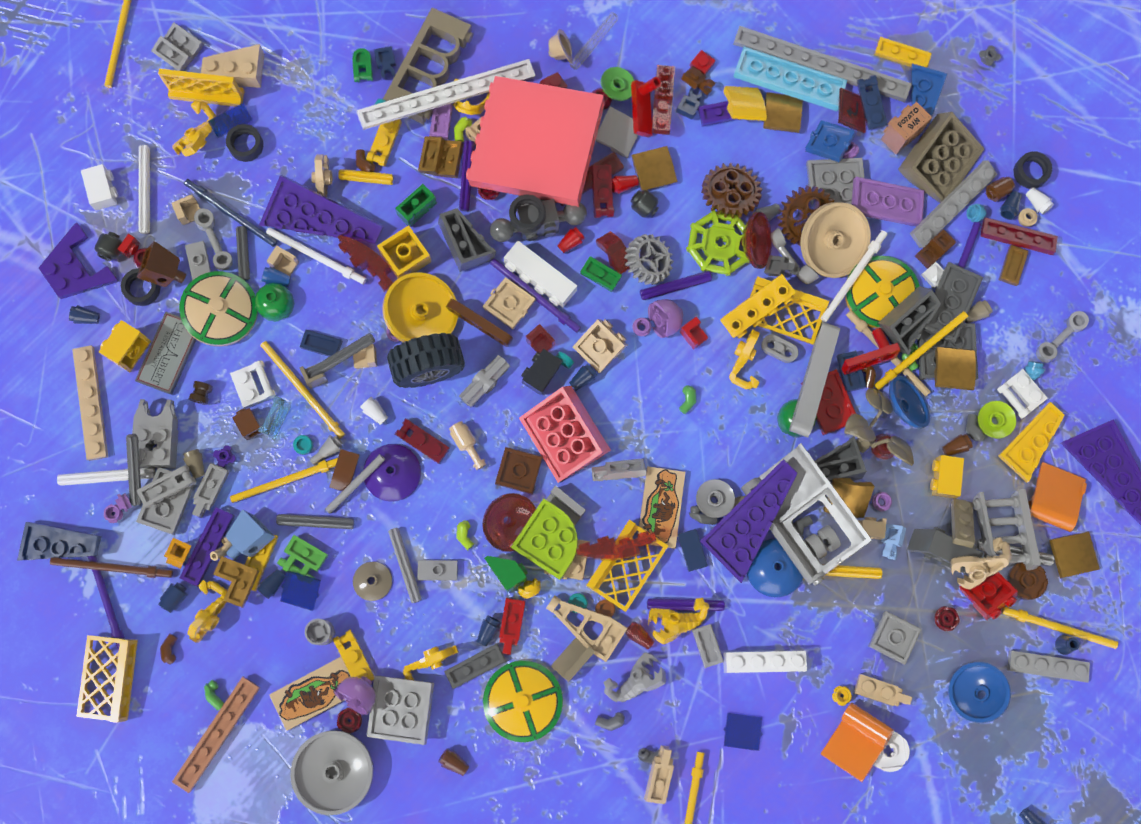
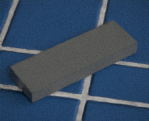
[444,643,506,689]

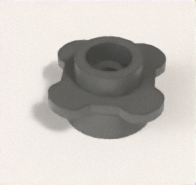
[979,45,1001,66]

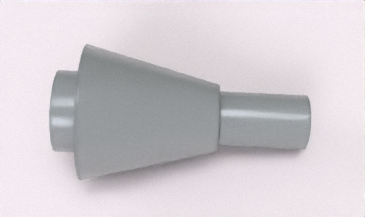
[310,435,343,465]

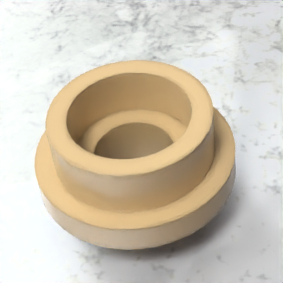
[1018,208,1037,227]

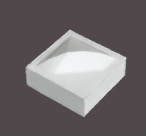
[921,262,944,289]

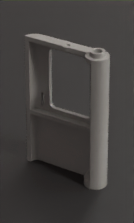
[741,443,872,586]

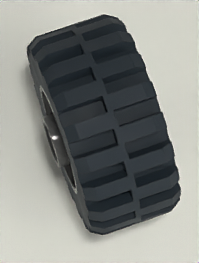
[387,333,465,388]

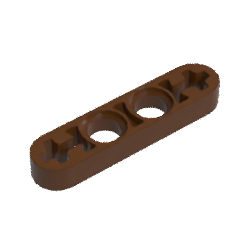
[445,299,513,347]

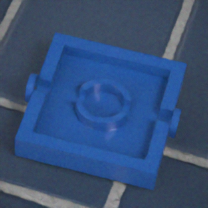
[805,120,855,163]

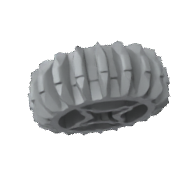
[624,234,674,285]

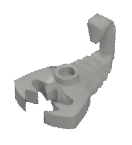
[603,653,666,702]

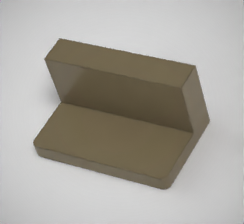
[551,638,595,682]

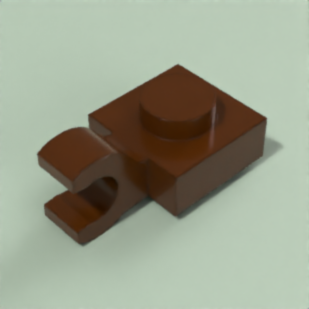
[681,66,716,95]

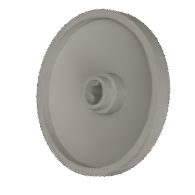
[290,731,373,815]

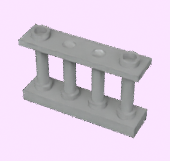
[973,489,1041,570]

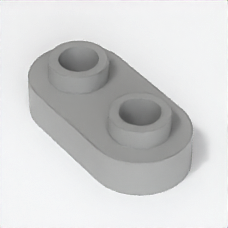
[761,335,798,363]

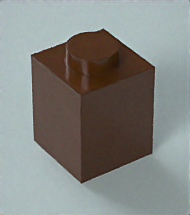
[232,408,264,440]

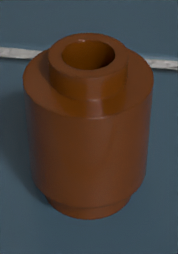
[986,176,1015,202]

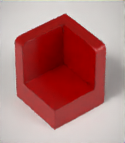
[680,316,708,350]

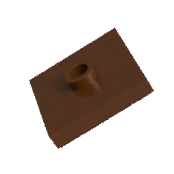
[495,447,543,495]

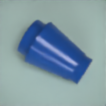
[261,266,291,287]

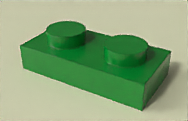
[580,256,622,292]

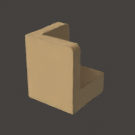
[171,195,200,225]
[267,245,299,276]
[353,344,377,369]

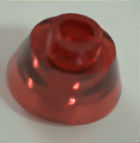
[871,434,894,460]

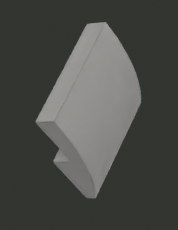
[151,22,204,71]
[596,107,638,158]

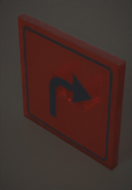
[838,88,866,133]

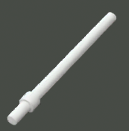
[266,227,367,285]
[820,230,888,322]

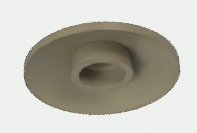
[353,562,392,601]

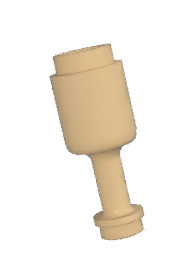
[449,421,486,470]

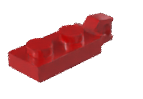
[499,598,526,655]

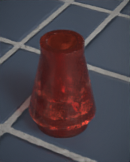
[625,621,655,650]

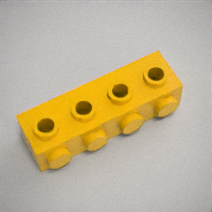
[720,274,796,339]

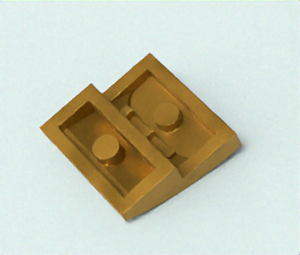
[763,92,803,133]
[418,136,464,178]
[631,146,677,191]
[934,347,976,391]
[823,478,875,518]
[1049,532,1100,578]

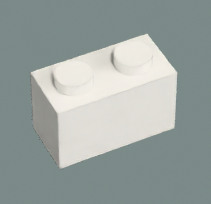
[81,164,118,211]

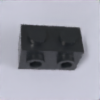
[521,348,563,396]

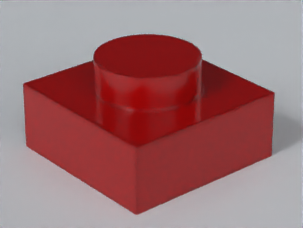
[690,50,715,75]
[118,234,140,259]

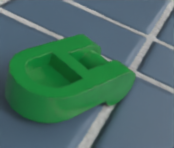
[352,48,373,82]

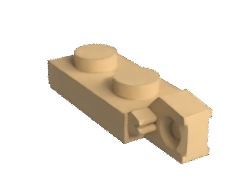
[854,674,912,707]
[644,745,674,804]

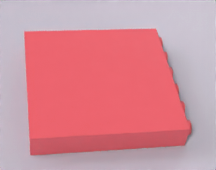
[466,76,605,207]

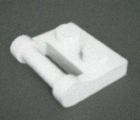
[230,360,276,409]
[996,369,1048,419]

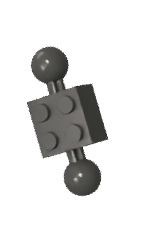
[490,199,587,242]

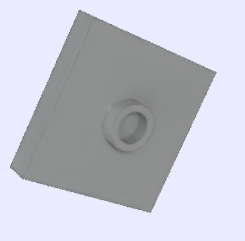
[868,611,922,665]

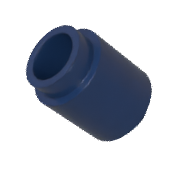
[158,582,188,613]

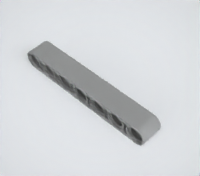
[789,321,840,437]

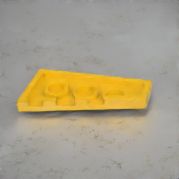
[998,402,1065,483]

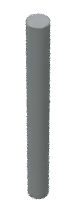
[325,454,385,514]

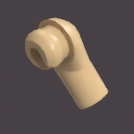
[210,537,233,561]

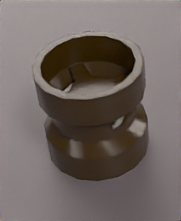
[188,381,213,405]

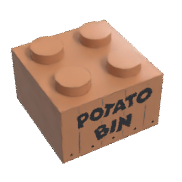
[881,102,932,155]

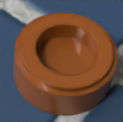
[595,599,615,617]

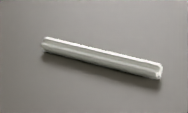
[138,145,150,234]
[57,467,156,486]

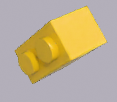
[930,455,964,499]

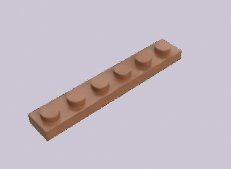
[172,677,260,793]

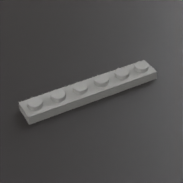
[909,160,998,248]

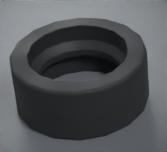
[226,124,264,162]
[1013,151,1052,189]
[509,194,546,234]
[120,268,160,306]

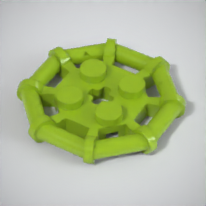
[686,210,755,276]

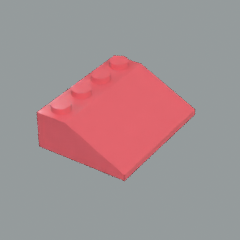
[519,386,611,483]

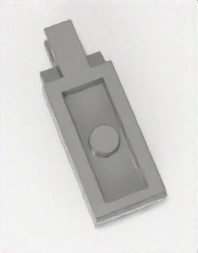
[592,458,646,481]
[192,463,230,518]

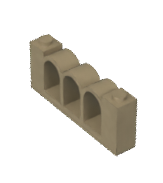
[383,8,473,124]

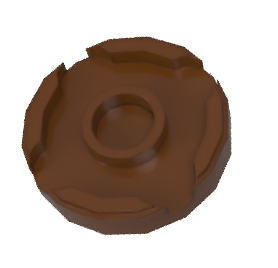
[1007,562,1048,600]

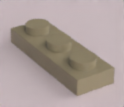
[951,498,975,548]

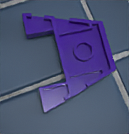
[38,223,118,299]

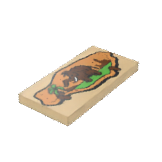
[637,466,686,549]
[269,657,351,731]

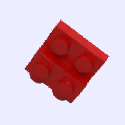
[959,572,1018,620]

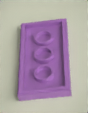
[852,177,925,227]

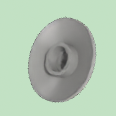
[696,479,735,518]

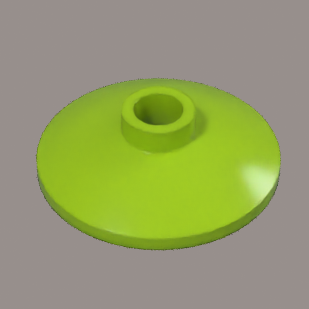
[978,401,1016,439]

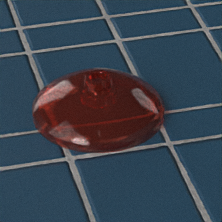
[741,212,772,269]
[482,493,536,552]

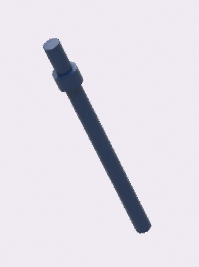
[184,179,277,247]

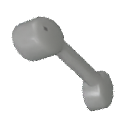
[194,208,233,271]
[771,228,819,285]
[1036,311,1089,363]

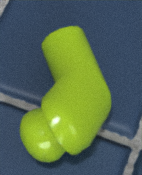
[454,117,472,142]
[456,520,474,551]

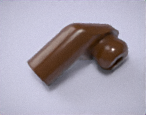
[356,149,375,172]
[160,633,178,665]

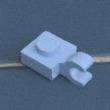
[881,524,907,560]

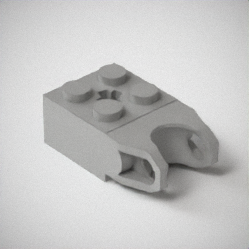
[132,399,178,469]

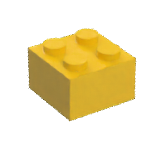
[377,225,431,278]
[99,320,152,373]

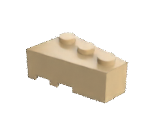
[201,44,264,88]

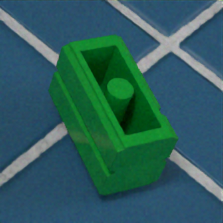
[395,184,437,227]

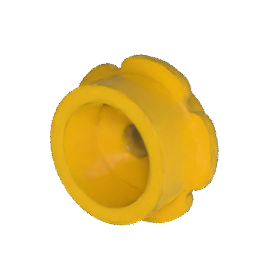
[832,686,852,706]

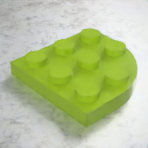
[511,498,578,581]

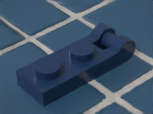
[857,75,887,130]

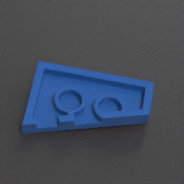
[911,64,948,124]

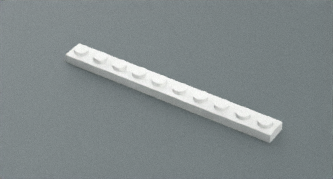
[357,59,535,130]

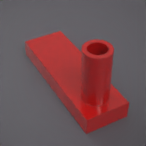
[631,77,661,137]
[841,328,900,375]

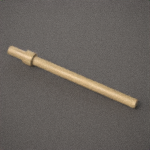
[846,310,931,397]

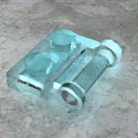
[258,396,291,441]

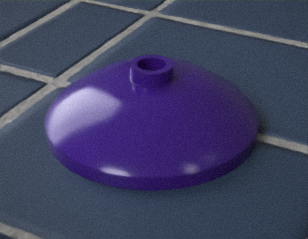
[363,444,421,502]

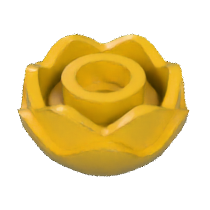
[518,578,541,599]

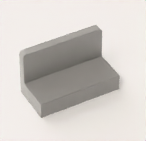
[546,486,586,526]

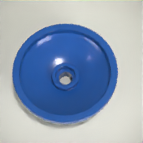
[889,376,930,429]
[747,539,803,598]
[949,662,1011,723]

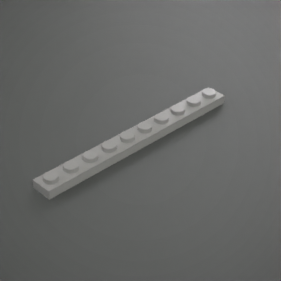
[733,26,912,102]

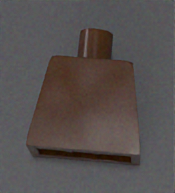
[137,241,186,287]

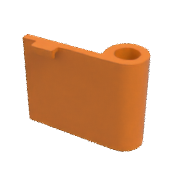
[1028,462,1087,532]
[820,703,894,782]

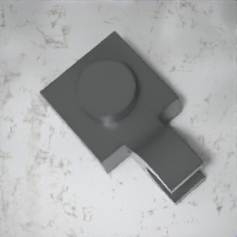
[764,255,800,277]

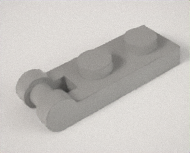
[136,465,196,508]

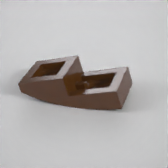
[915,229,956,269]
[329,449,360,491]

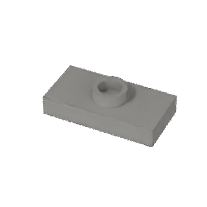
[185,241,211,280]
[417,560,458,581]
[692,624,724,668]

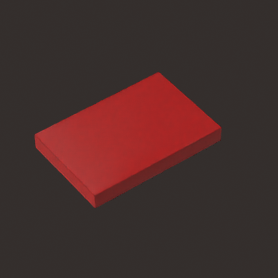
[801,369,856,436]

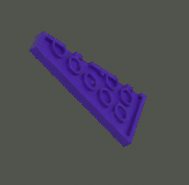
[259,175,384,244]
[1061,419,1141,525]
[700,459,798,583]

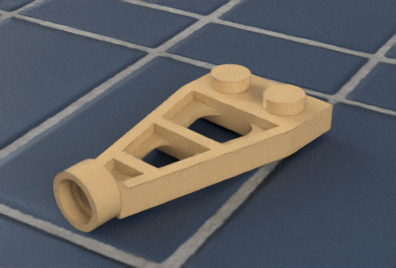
[546,595,627,662]

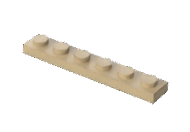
[72,346,108,461]

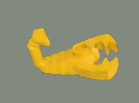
[172,101,217,156]
[729,329,760,390]
[187,580,228,643]
[648,597,709,645]
[403,645,459,680]

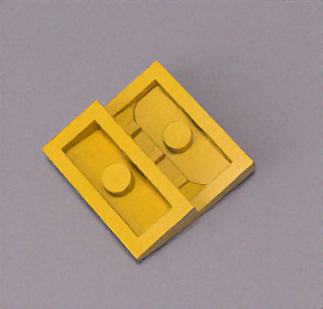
[723,86,767,121]

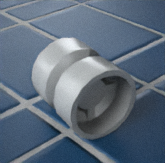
[804,525,841,560]
[305,619,335,646]

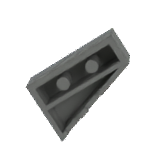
[438,208,496,272]
[878,286,941,355]
[815,436,867,483]
[907,527,983,574]

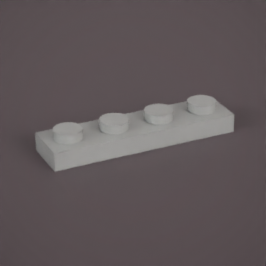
[1007,651,1090,682]

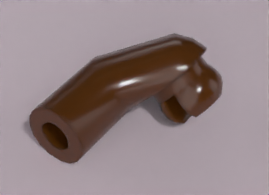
[861,366,876,388]

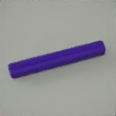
[459,140,474,212]
[640,271,712,300]
[647,599,725,611]

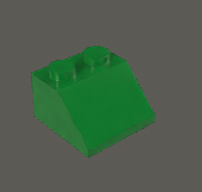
[484,556,528,593]

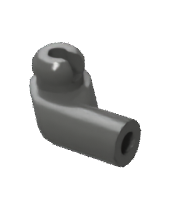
[966,414,985,442]
[689,506,717,525]
[793,515,813,539]
[595,712,625,731]
[638,748,660,764]

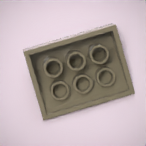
[898,112,984,203]

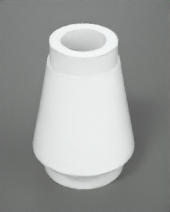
[1026,187,1054,215]
[360,397,388,425]

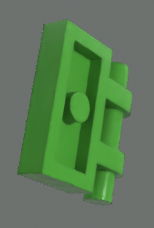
[277,535,328,584]

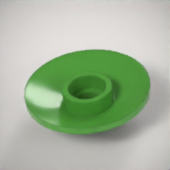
[601,67,634,101]

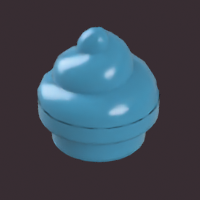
[967,204,987,222]
[1025,361,1045,381]

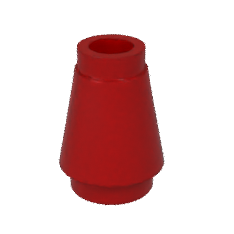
[612,175,639,194]
[557,227,585,253]

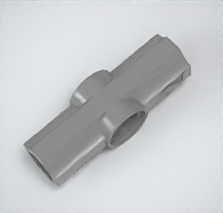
[459,355,510,408]

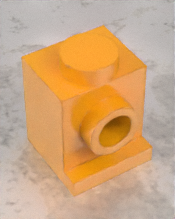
[164,538,191,569]

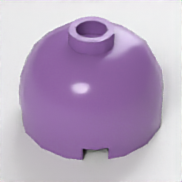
[648,299,683,338]
[334,676,376,715]

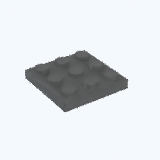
[918,323,978,380]

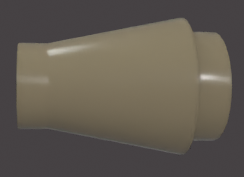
[965,300,992,323]
[183,449,205,479]

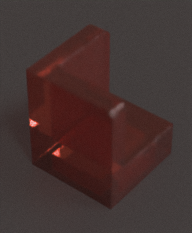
[526,324,555,353]

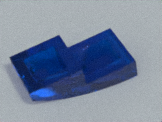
[208,103,253,138]

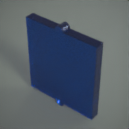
[280,570,321,611]
[723,713,763,751]

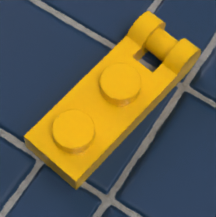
[366,119,402,167]
[333,629,374,681]

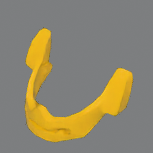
[453,79,490,115]

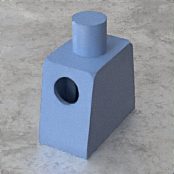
[226,510,275,560]

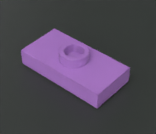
[430,103,453,140]

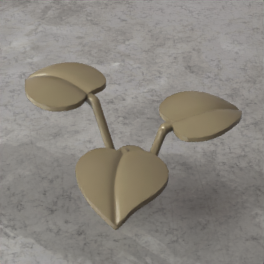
[844,388,914,466]

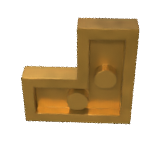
[213,556,259,608]

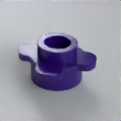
[213,445,236,468]

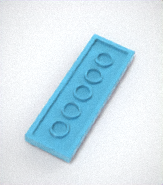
[733,47,847,111]

